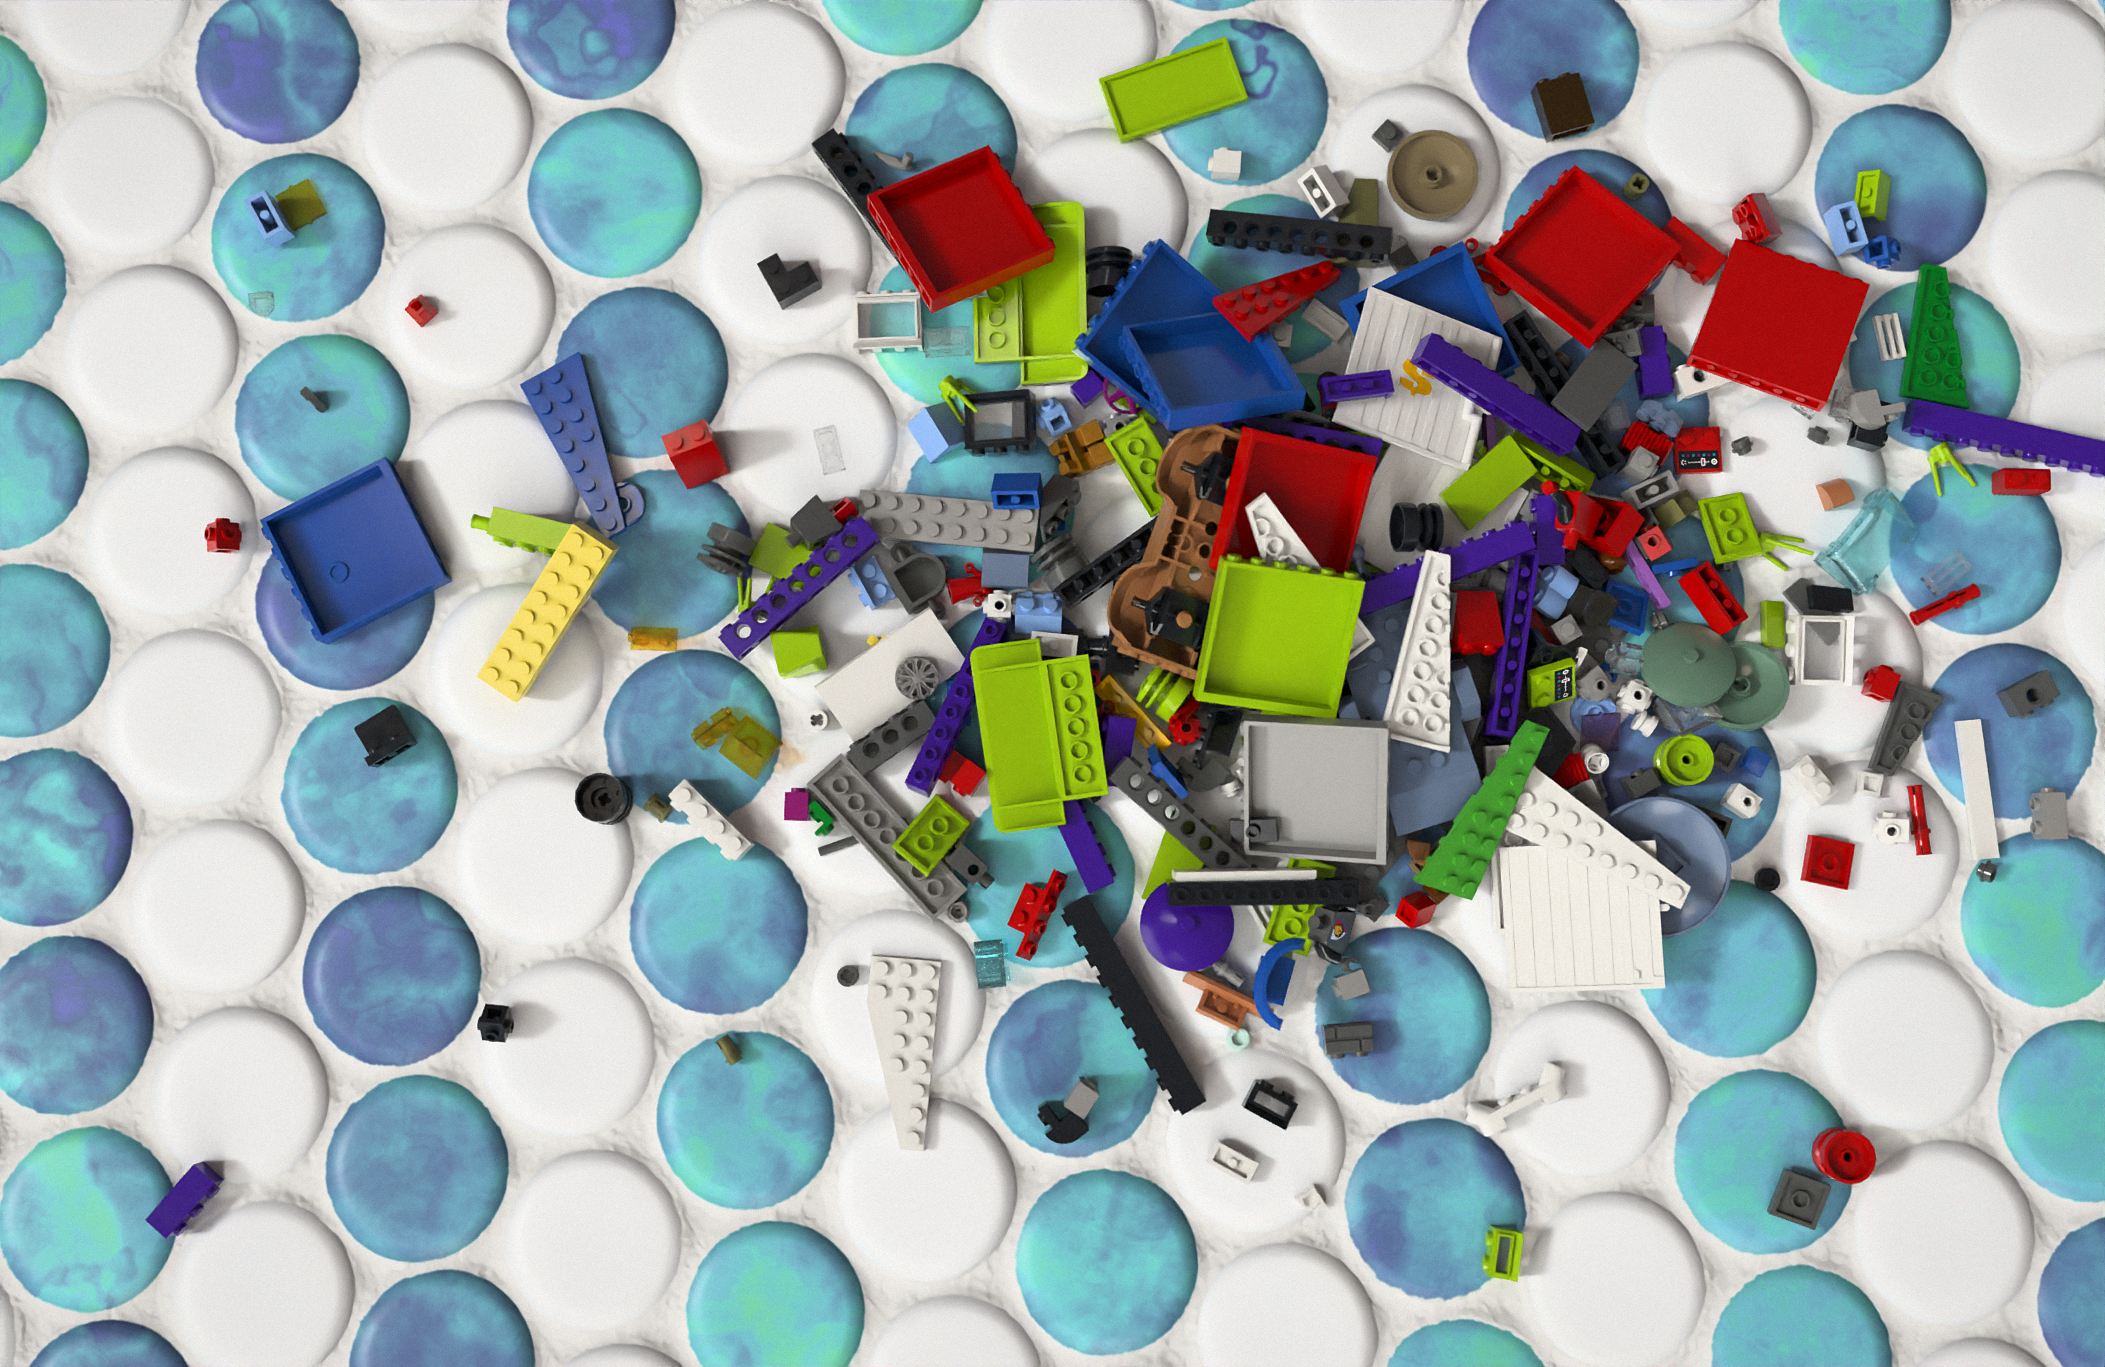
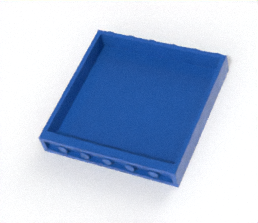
[1072,239,1224,436]
[1339,241,1522,379]
[1119,311,1306,431]
[260,457,452,644]

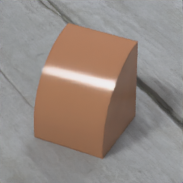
[1816,478,1855,511]

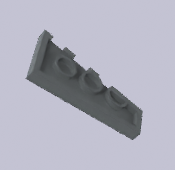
[1867,681,1945,776]

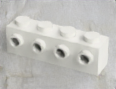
[668,779,755,861]

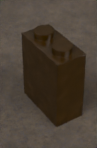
[1530,72,1595,143]

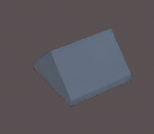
[981,549,1029,589]

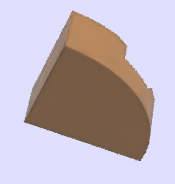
[1406,839,1431,866]

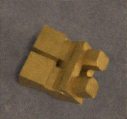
[1049,419,1116,479]

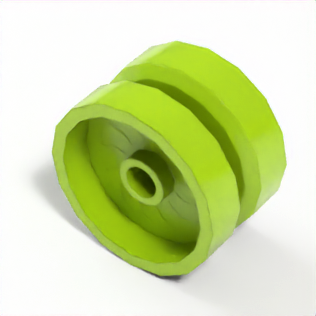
[1653,734,1714,787]

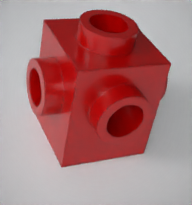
[204,518,242,554]
[1168,714,1203,747]

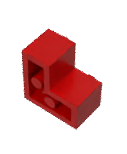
[939,749,987,798]

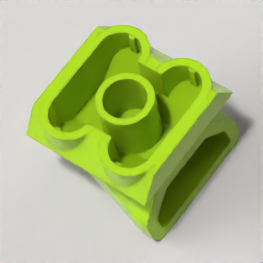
[770,625,828,679]

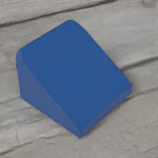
[1740,746,1771,778]

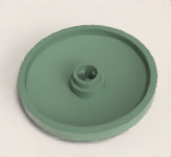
[1639,622,1736,707]
[1697,641,1790,732]

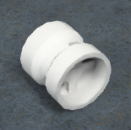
[1580,743,1609,774]

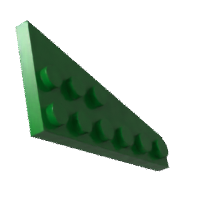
[1899,263,1970,410]

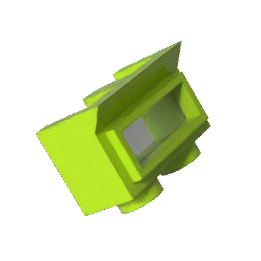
[1481,1225,1524,1282]

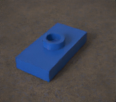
[1649,557,1699,578]

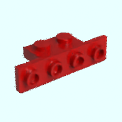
[1007,869,1068,961]

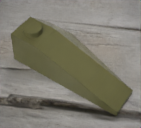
[1329,178,1379,268]

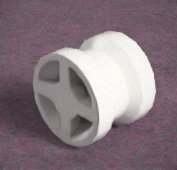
[1630,709,1659,737]

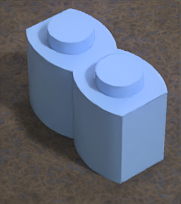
[1533,565,1579,620]

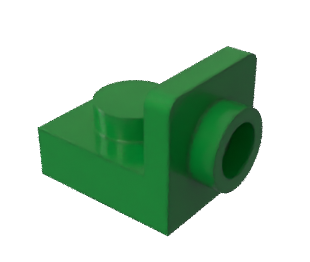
[808,800,836,837]

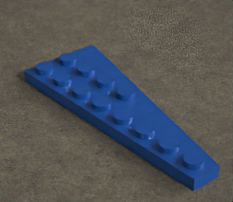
[520,352,628,540]

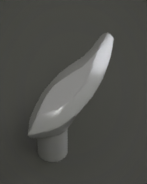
[874,151,914,171]

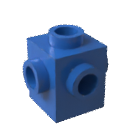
[1864,234,1901,269]

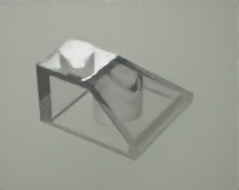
[1651,697,1724,737]

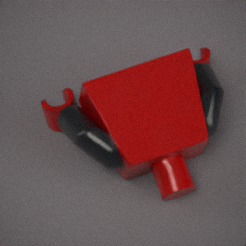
[1541,479,1604,550]

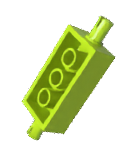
[470,506,571,557]

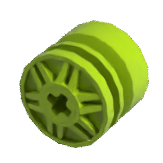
[1135,665,1195,723]

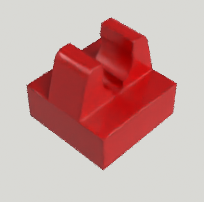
[404,294,439,327]
[829,496,859,526]

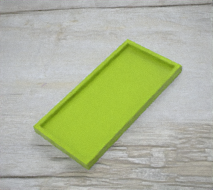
[1099,36,1248,144]

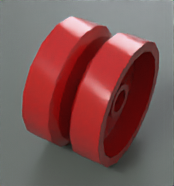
[1811,1127,1876,1185]

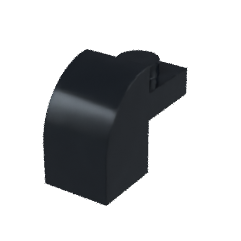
[1037,1101,1089,1144]

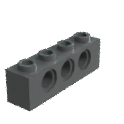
[846,700,936,777]

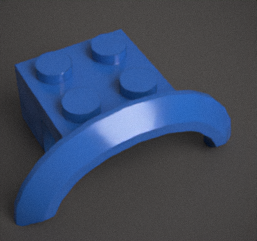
[991,473,1065,531]
[1251,937,1305,1031]

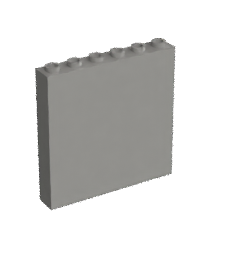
[1240,714,1391,865]

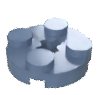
[1635,400,1683,437]

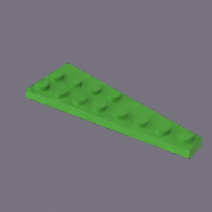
[1413,719,1550,900]

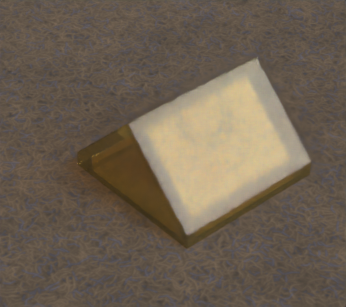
[719,715,784,780]

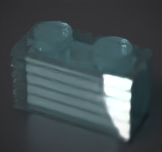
[974,939,1011,989]

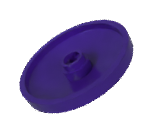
[1140,882,1234,972]

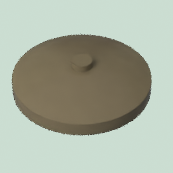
[1386,130,1479,221]

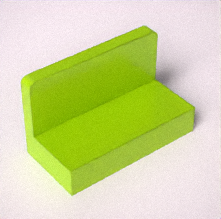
[1854,169,1891,222]

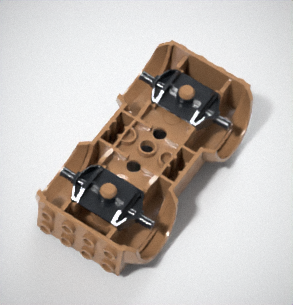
[1107,423,1242,680]

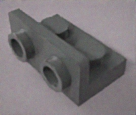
[1593,320,1645,357]

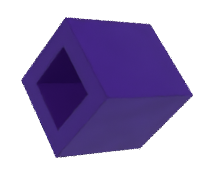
[1070,370,1104,409]

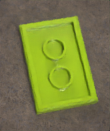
[1696,492,1763,564]
[748,522,831,590]
[891,793,972,877]

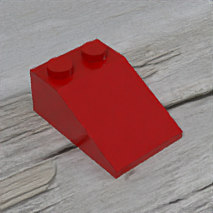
[1578,495,1645,558]

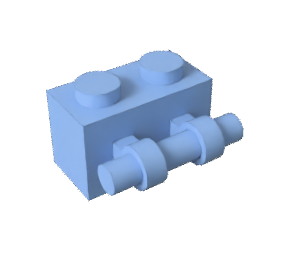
[1015,590,1062,634]

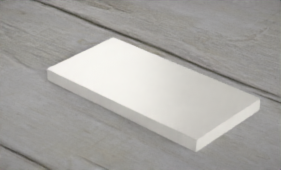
[814,607,965,742]

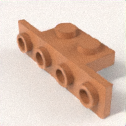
[1182,971,1274,1031]

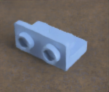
[847,556,896,610]

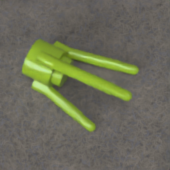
[938,375,978,423]
[1927,442,1976,496]
[1757,530,1814,571]
[737,566,776,621]

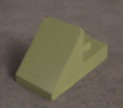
[1653,489,1699,530]

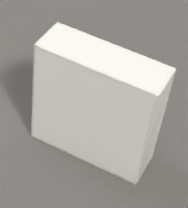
[1854,770,1884,798]

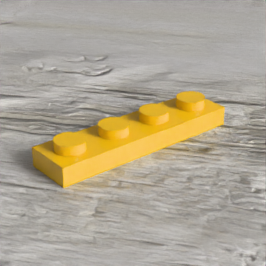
[1094,673,1173,752]

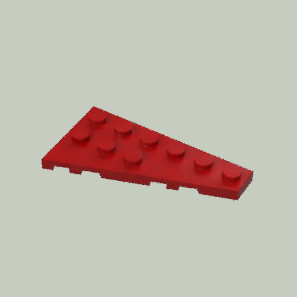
[1213,260,1341,343]

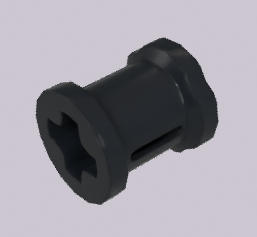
[1084,635,1107,656]

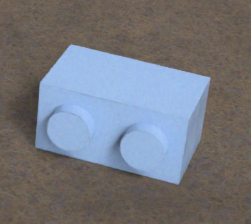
[244,190,295,248]
[1823,200,1869,257]

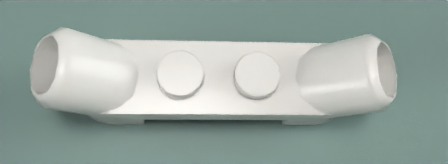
[1465,1062,1567,1136]

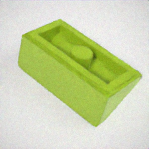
[1760,600,1785,648]

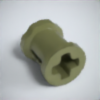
[1623,173,1649,201]
[643,793,674,823]

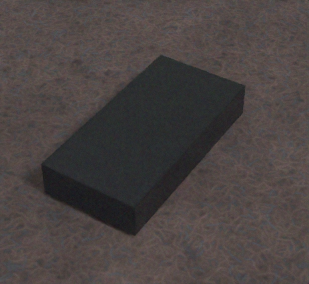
[1806,585,1854,613]

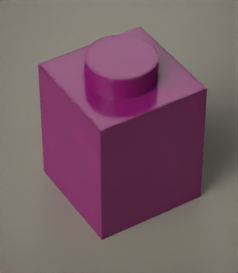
[784,788,811,821]

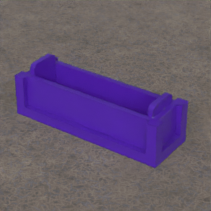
[1317,369,1395,407]

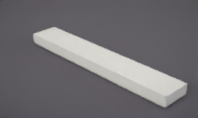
[1954,719,2000,860]
[1172,867,1316,882]

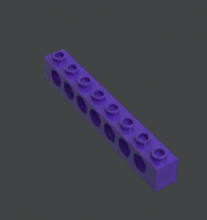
[1223,416,1383,468]
[718,516,880,661]
[905,617,1009,798]

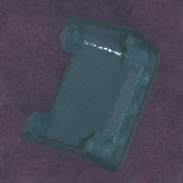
[1813,486,1919,596]

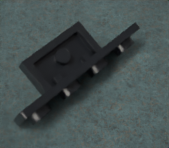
[1193,709,1243,771]

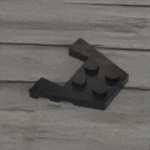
[1480,705,1577,779]

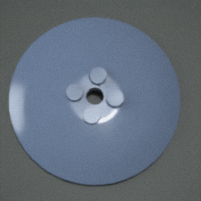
[1603,796,1731,939]

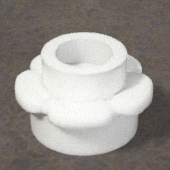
[1220,778,1242,797]

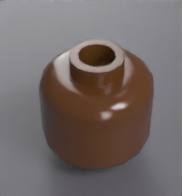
[1595,550,1628,575]

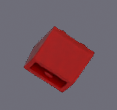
[1732,193,1783,247]

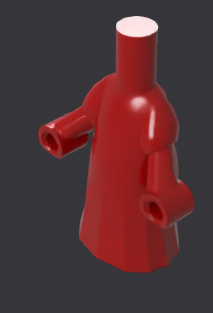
[946,562,995,607]

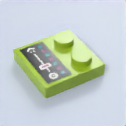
[1527,657,1576,710]

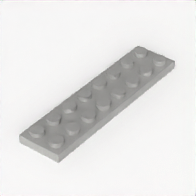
[856,489,1041,554]
[806,753,968,922]

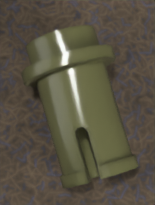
[715,1034,742,1066]

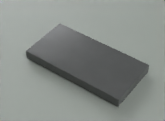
[1550,338,1639,432]

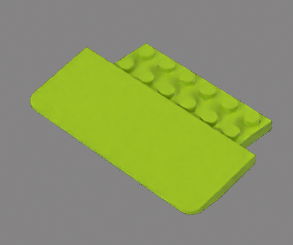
[973,201,1088,387]
[970,638,1109,833]

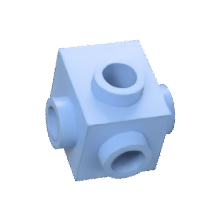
[1036,396,1072,437]

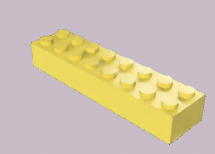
[477,520,620,703]

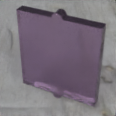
[1580,711,1621,752]

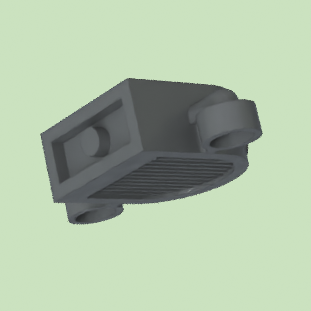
[883,543,951,620]

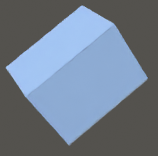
[907,401,965,464]

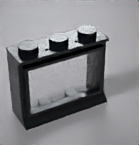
[963,389,1037,457]

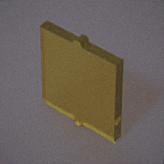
[275,178,327,231]

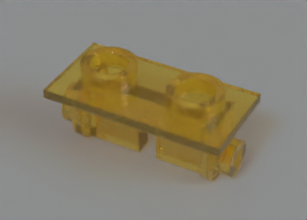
[628,627,678,651]
[690,707,740,750]

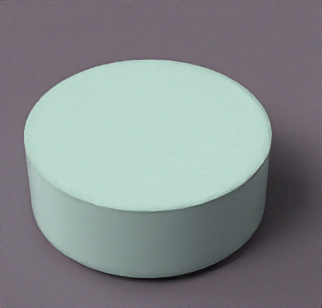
[1226,1027,1250,1050]

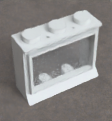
[851,289,923,354]
[1785,615,1855,686]

